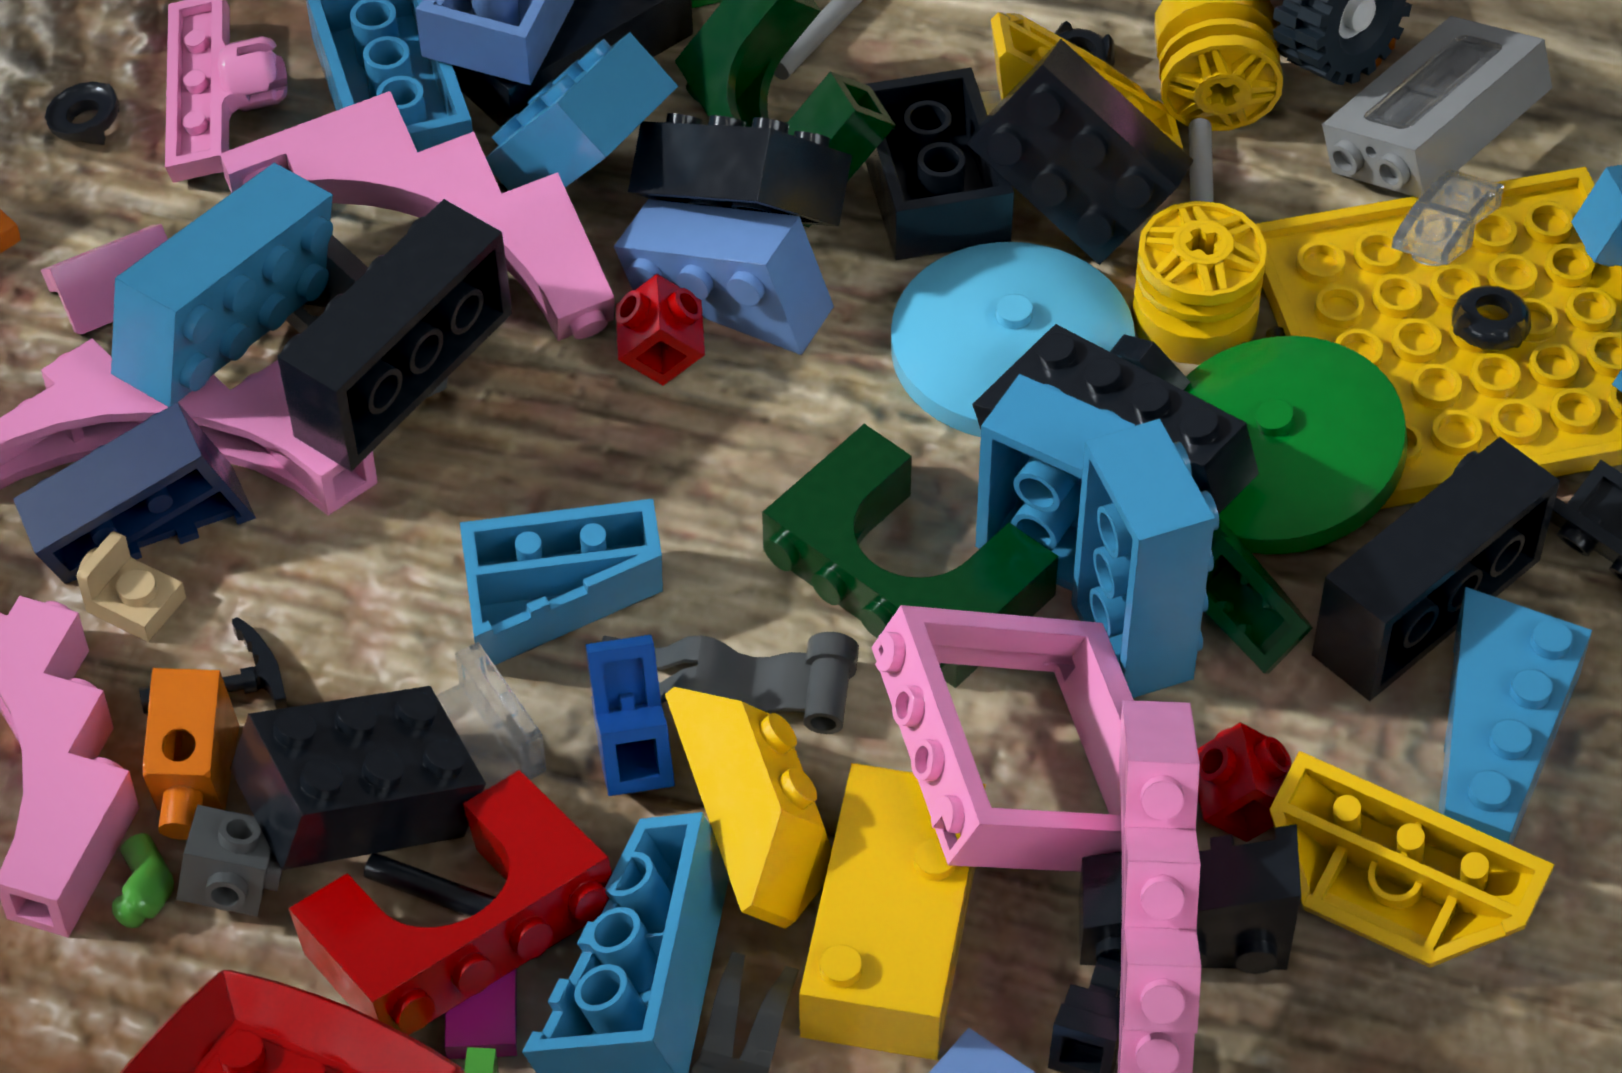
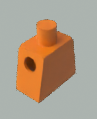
[142,668,239,840]

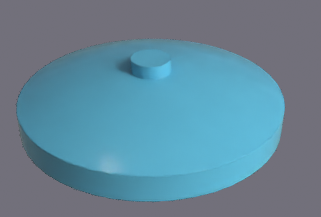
[891,242,1135,437]

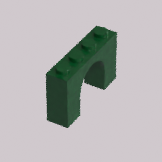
[675,0,895,228]
[762,423,1059,688]

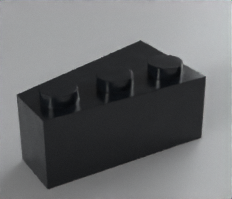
[1079,824,1301,974]

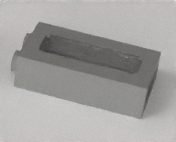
[1322,16,1552,199]

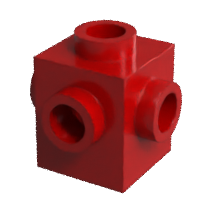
[616,274,705,386]
[1198,722,1292,842]

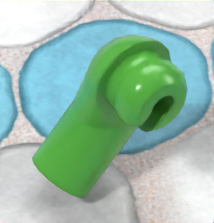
[112,833,174,928]

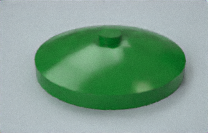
[1184,336,1408,554]

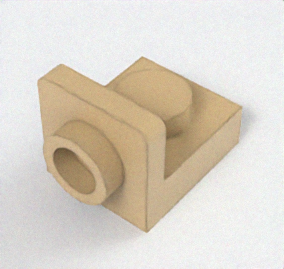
[76,531,186,642]

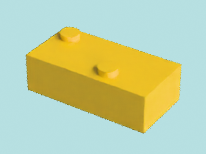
[799,763,986,1060]

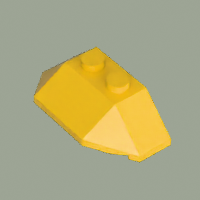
[991,12,1183,149]
[665,687,832,929]
[1269,751,1554,968]

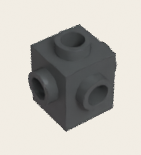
[176,805,283,917]

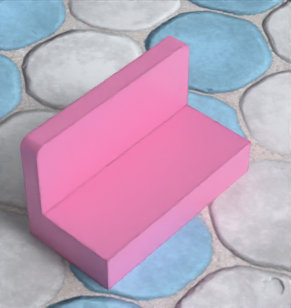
[41,224,168,334]

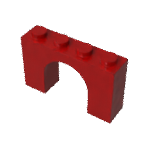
[288,770,612,1035]

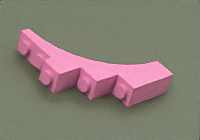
[0,338,378,516]
[0,596,139,938]
[1118,700,1202,1073]

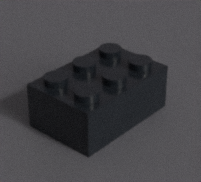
[967,39,1194,265]
[865,67,1014,261]
[628,113,852,227]
[230,686,486,870]

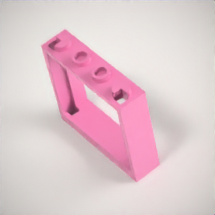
[871,605,1134,872]

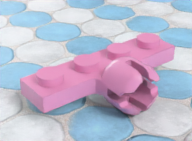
[165,0,287,183]

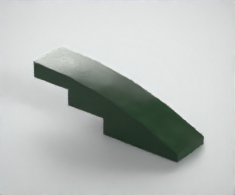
[1205,518,1313,674]

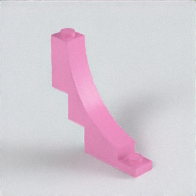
[220,91,615,341]

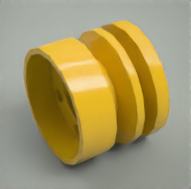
[1154,0,1283,131]
[1132,201,1267,365]

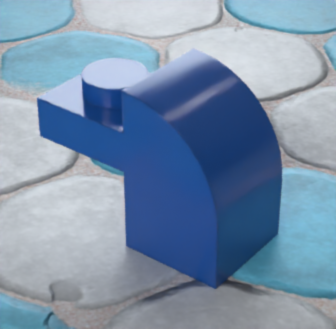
[585,635,675,796]

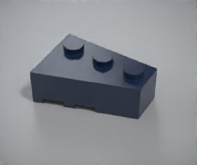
[13,402,256,584]

